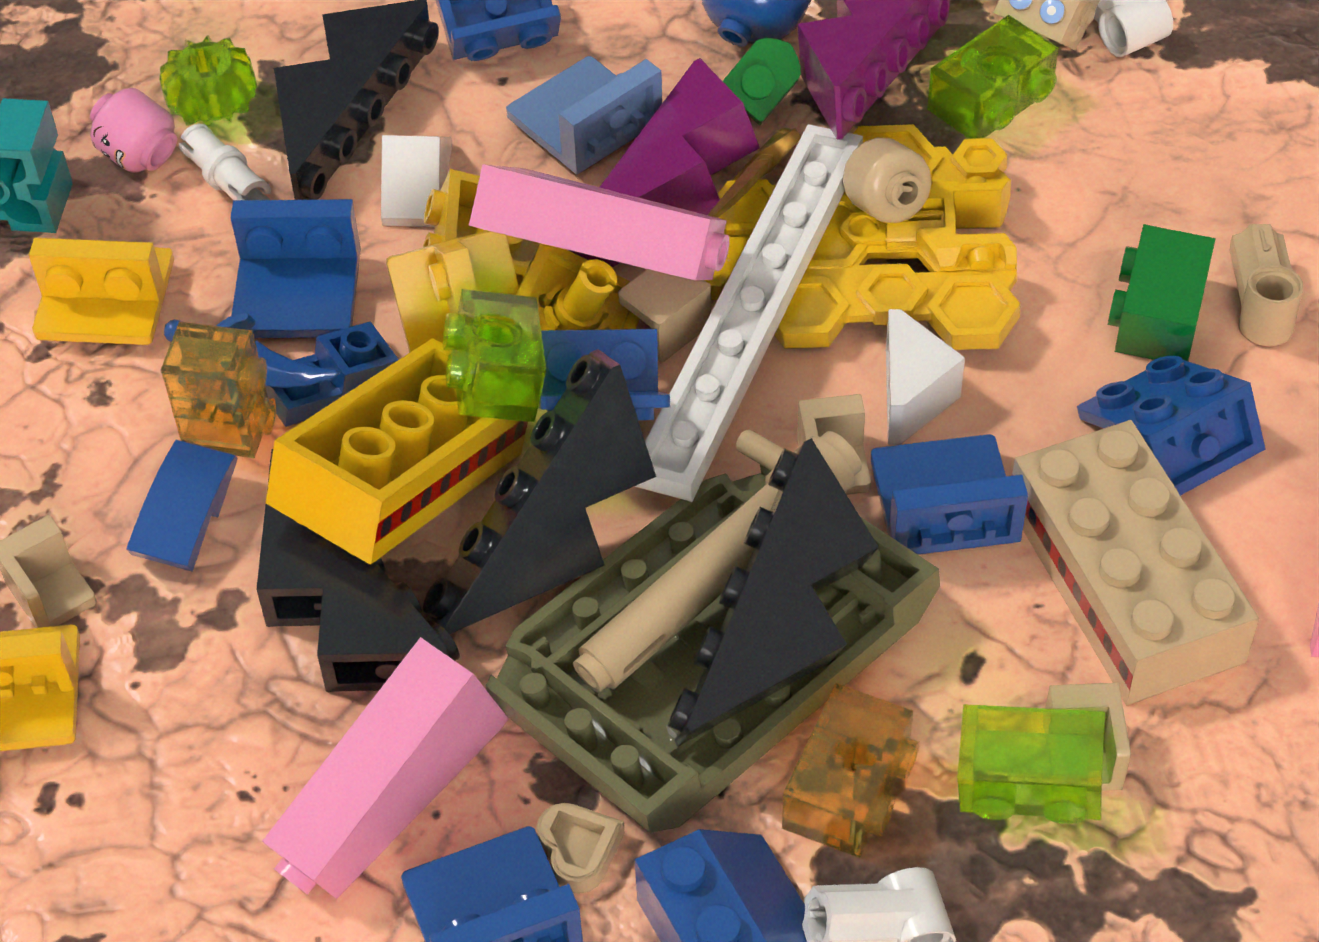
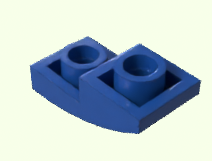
[258,321,399,427]
[126,440,238,572]

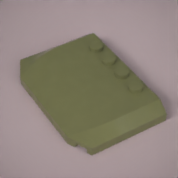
[486,465,940,833]

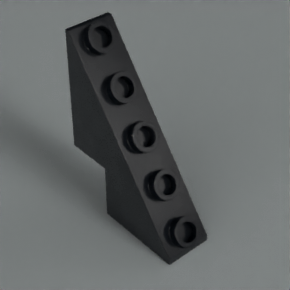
[274,0,439,200]
[423,349,656,634]
[668,438,879,747]
[256,449,460,692]

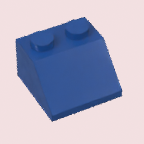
[634,829,807,942]

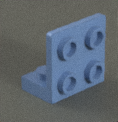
[506,56,662,175]

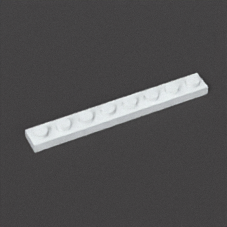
[635,124,863,502]

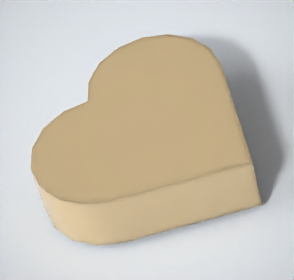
[537,803,625,894]

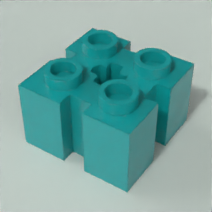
[0,98,73,233]

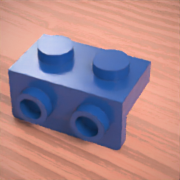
[436,0,561,61]

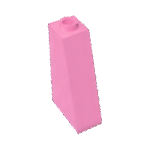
[469,164,729,281]
[262,637,509,899]

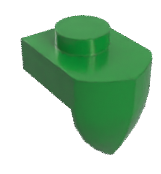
[723,38,801,126]

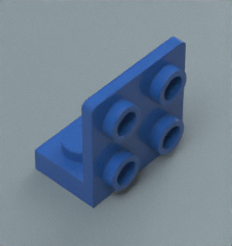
[230,199,361,338]
[531,329,670,420]
[1077,356,1266,496]
[871,434,1028,555]
[401,826,583,942]

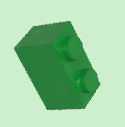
[1108,224,1216,361]

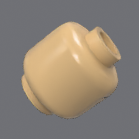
[843,137,932,223]

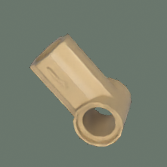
[1229,224,1303,346]

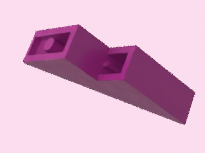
[798,0,950,140]
[569,58,760,267]

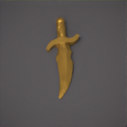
[708,127,802,218]

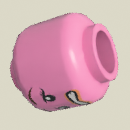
[90,88,177,173]

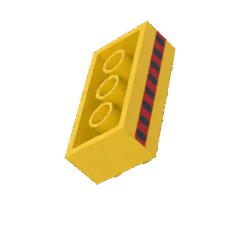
[265,338,534,565]

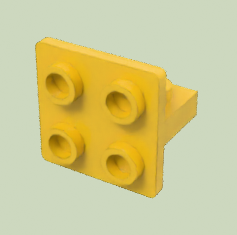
[386,230,519,369]
[29,238,174,345]
[0,624,80,751]

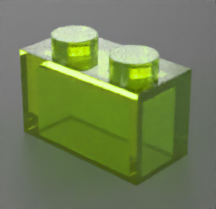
[957,704,1105,824]

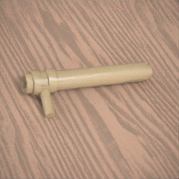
[573,429,862,693]

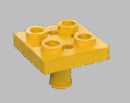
[496,243,640,357]

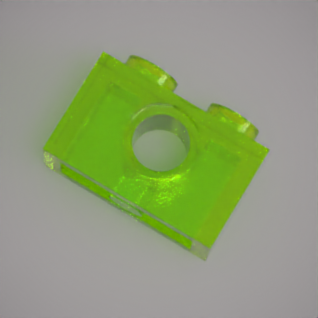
[927,14,1059,139]
[443,289,546,422]

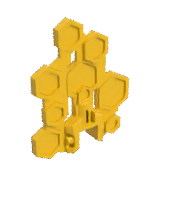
[704,124,1021,350]

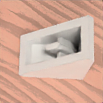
[381,135,452,227]
[886,309,965,445]

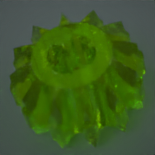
[159,35,257,128]

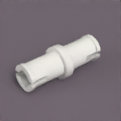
[179,123,271,200]

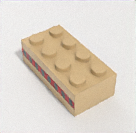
[1012,420,1259,706]

